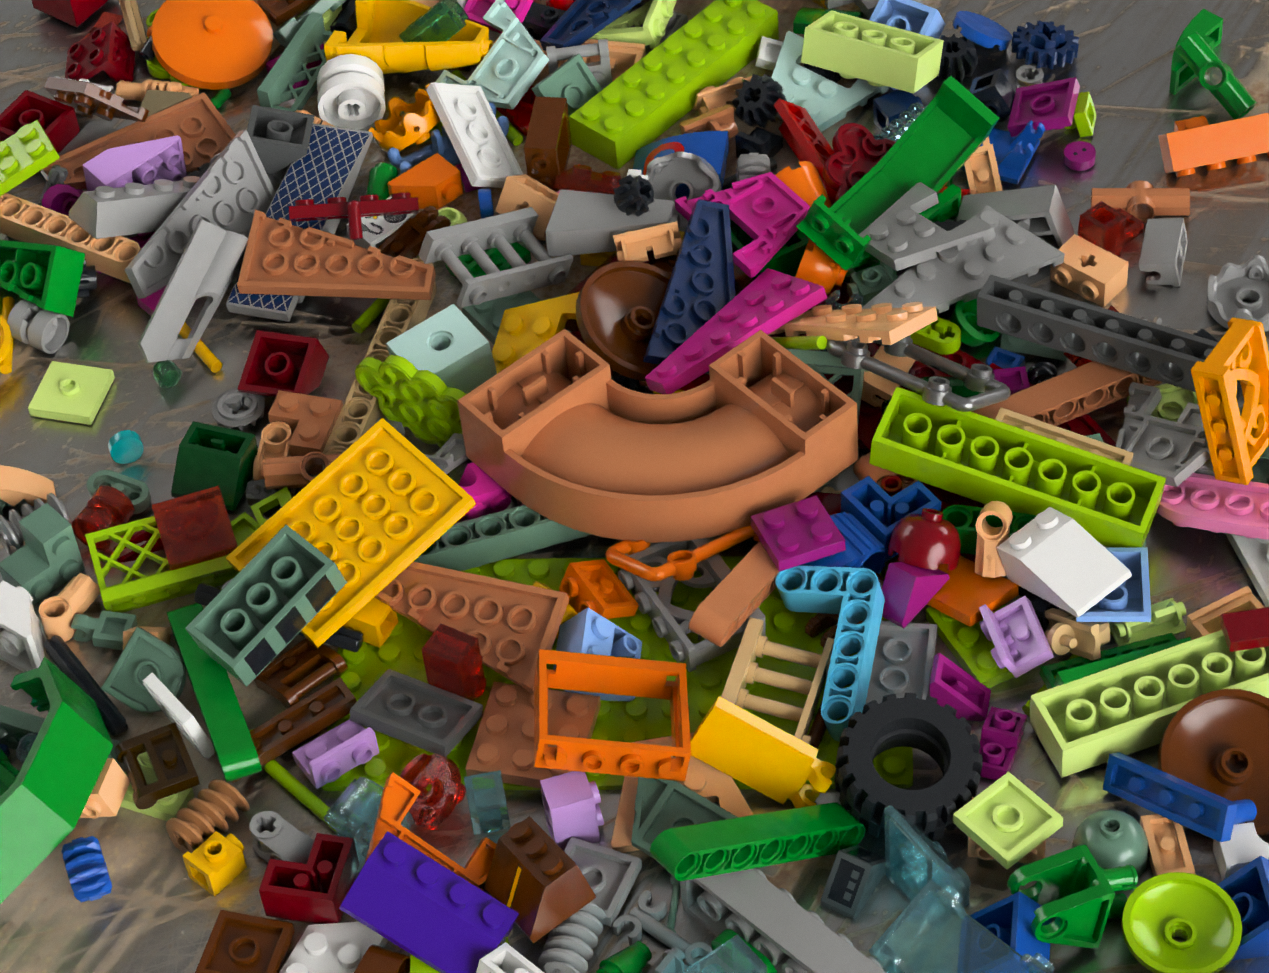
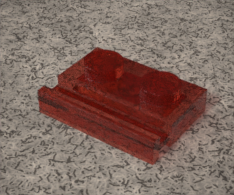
[555,164,622,195]

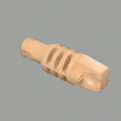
[116,79,199,103]

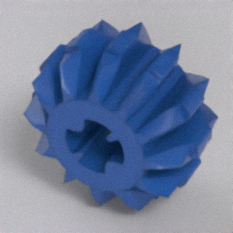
[61,836,112,902]

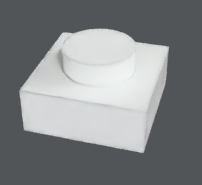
[755,36,783,71]

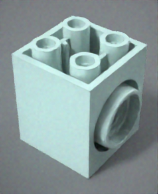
[386,304,497,394]

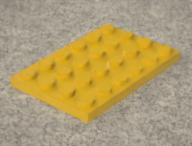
[226,418,476,648]

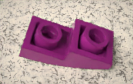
[979,706,1027,781]

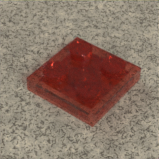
[151,486,238,570]

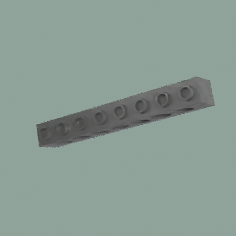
[977,274,1242,401]

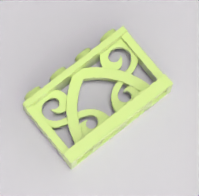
[589,0,677,49]

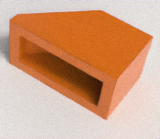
[387,153,464,209]

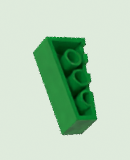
[0,240,85,317]

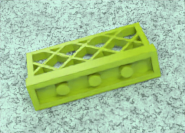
[85,497,238,613]

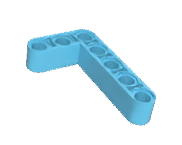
[775,565,885,742]

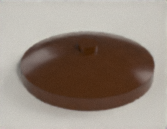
[576,261,671,382]
[1158,689,1269,837]

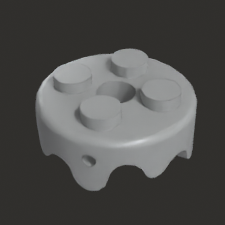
[646,152,722,232]
[1207,255,1269,332]

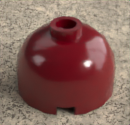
[888,508,961,571]

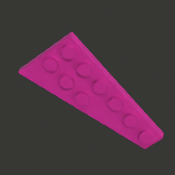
[645,268,827,394]

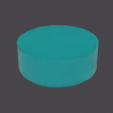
[108,430,144,464]

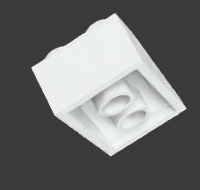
[996,507,1132,618]

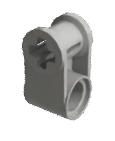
[249,811,314,864]

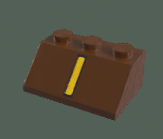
[484,816,596,943]

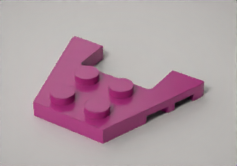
[674,172,810,279]

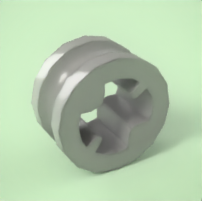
[1015,64,1044,89]

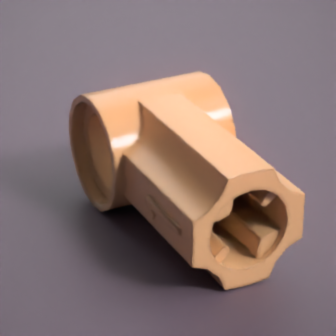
[975,501,1013,578]
[38,573,101,642]

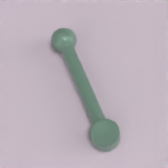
[667,876,681,933]

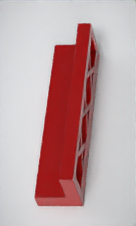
[773,98,837,205]

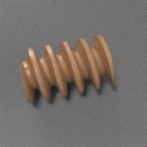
[166,779,250,854]

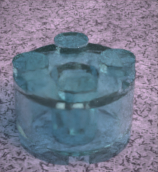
[323,777,414,858]

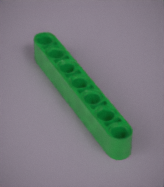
[166,603,262,783]
[650,802,865,881]

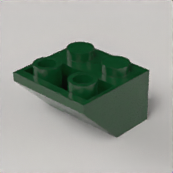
[171,421,258,511]

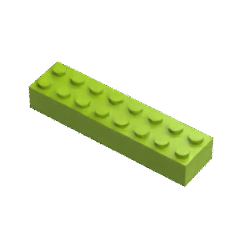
[569,0,779,170]
[869,387,1166,547]

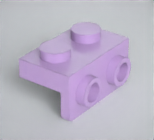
[979,596,1054,678]

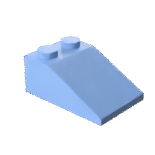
[869,0,946,91]
[1076,547,1151,622]

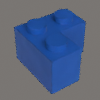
[841,476,941,562]

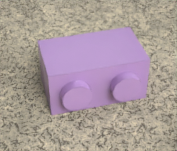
[540,771,604,851]

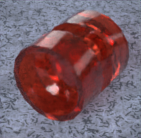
[71,486,135,551]

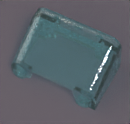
[869,879,1055,973]

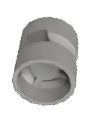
[7,299,70,354]

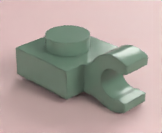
[71,610,138,650]

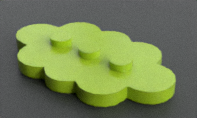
[355,355,466,448]

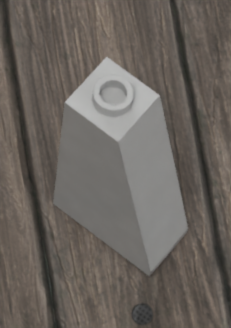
[545,189,680,257]

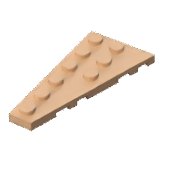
[768,302,938,345]

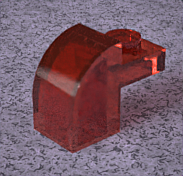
[1078,201,1144,257]

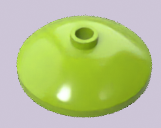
[1122,872,1242,973]

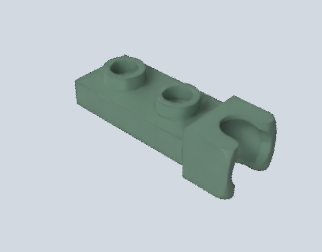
[273,0,346,49]

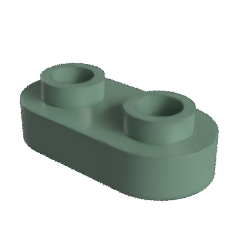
[86,470,151,515]

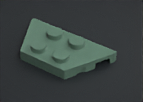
[631,777,738,857]

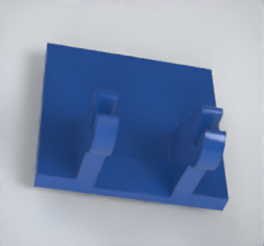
[959,120,1045,185]

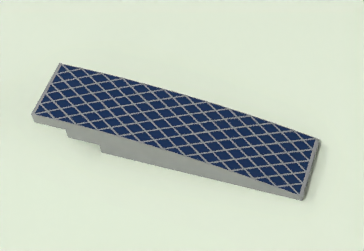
[226,124,373,322]

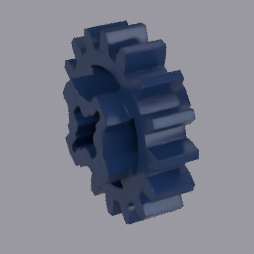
[1011,20,1079,69]

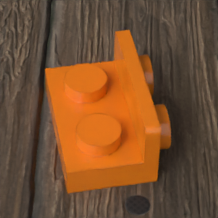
[559,559,639,619]

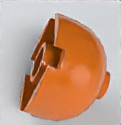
[795,239,847,295]

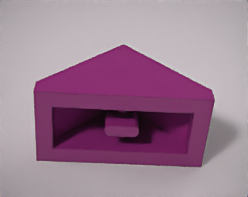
[882,562,950,629]
[929,652,991,722]

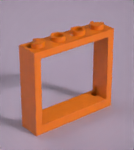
[534,649,691,781]

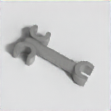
[613,890,714,973]

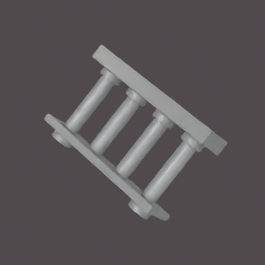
[418,207,574,308]

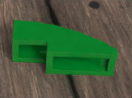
[1169,9,1223,95]

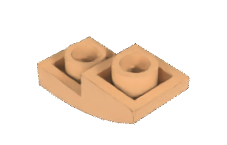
[0,465,56,507]

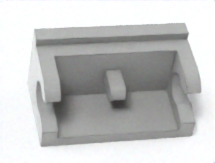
[1139,218,1188,287]

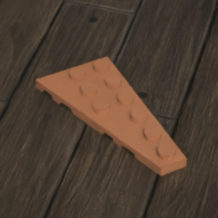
[41,92,236,189]
[237,210,436,300]
[375,562,569,694]

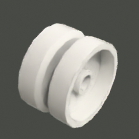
[317,54,386,131]

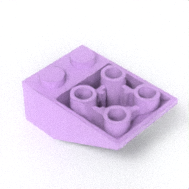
[83,135,187,191]

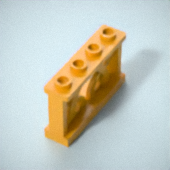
[1191,317,1269,485]

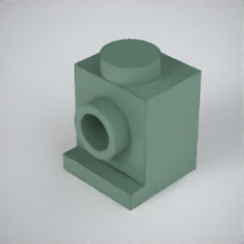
[846,261,898,307]

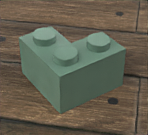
[0,503,85,605]

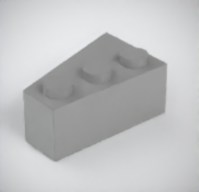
[957,184,1074,249]

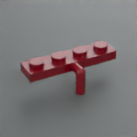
[288,192,419,240]

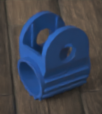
[802,511,889,592]

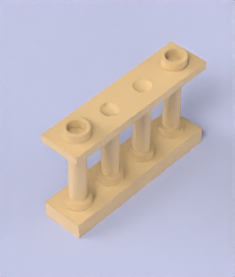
[721,617,834,745]

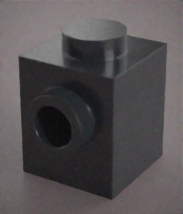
[969,68,1015,122]

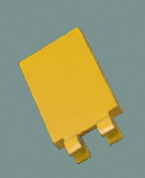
[690,696,836,808]

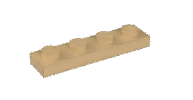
[995,407,1134,466]

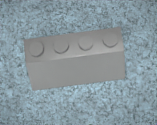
[69,176,200,239]

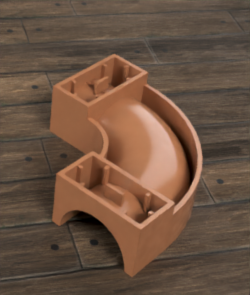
[457,329,858,543]

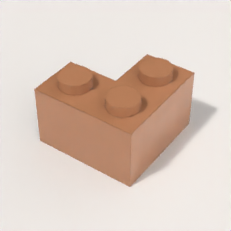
[268,390,343,475]

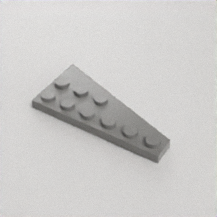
[125,129,276,299]
[862,205,1065,314]

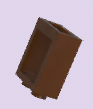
[524,97,572,192]

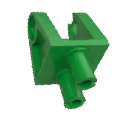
[1007,845,1138,949]

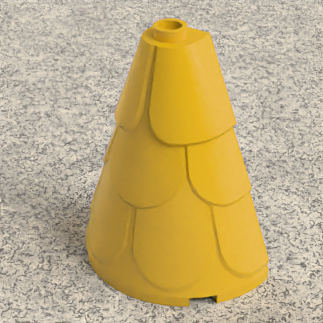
[324,0,493,74]

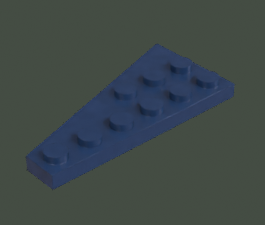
[540,0,642,51]
[643,200,736,373]

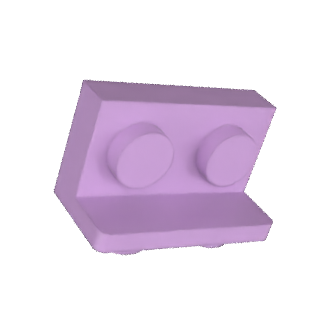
[292,719,379,789]

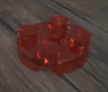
[400,753,466,830]

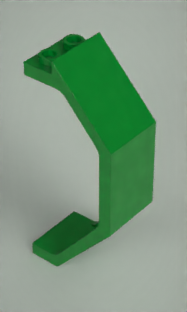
[796,76,1000,271]
[0,656,113,904]

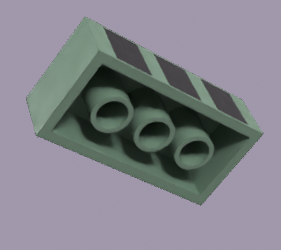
[185,525,347,687]

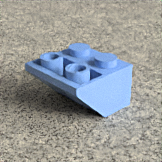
[553,607,643,702]

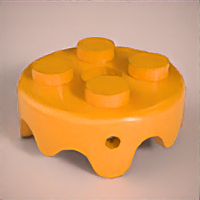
[368,83,441,152]

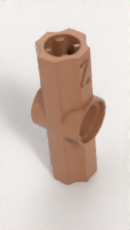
[1091,180,1190,224]
[263,451,341,490]

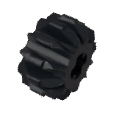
[936,34,978,83]
[731,74,787,128]

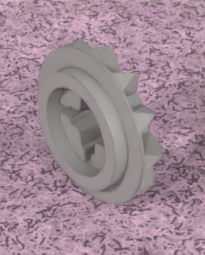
[212,388,266,431]

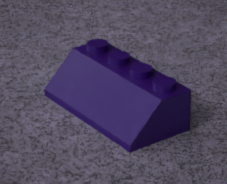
[339,831,519,973]

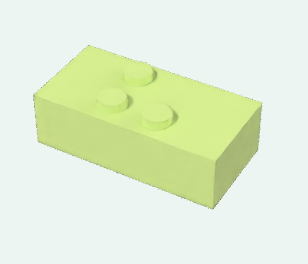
[801,10,944,94]

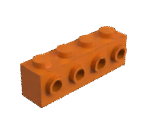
[1158,113,1269,178]

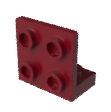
[65,21,136,82]

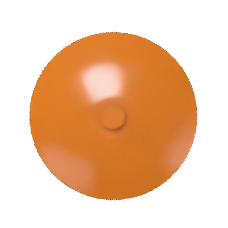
[151,0,273,90]

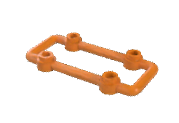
[605,525,760,582]

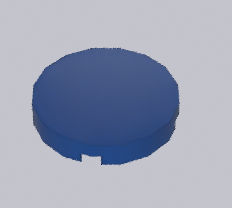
[953,11,1012,51]

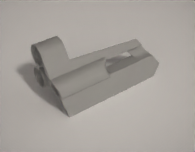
[138,220,248,363]

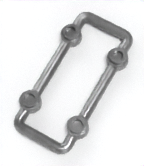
[826,335,1010,412]

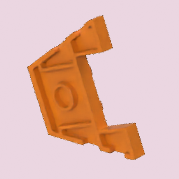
[365,772,497,887]

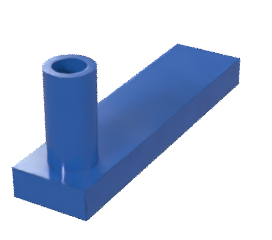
[1103,752,1257,842]

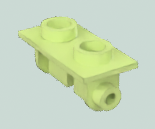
[1108,598,1187,646]

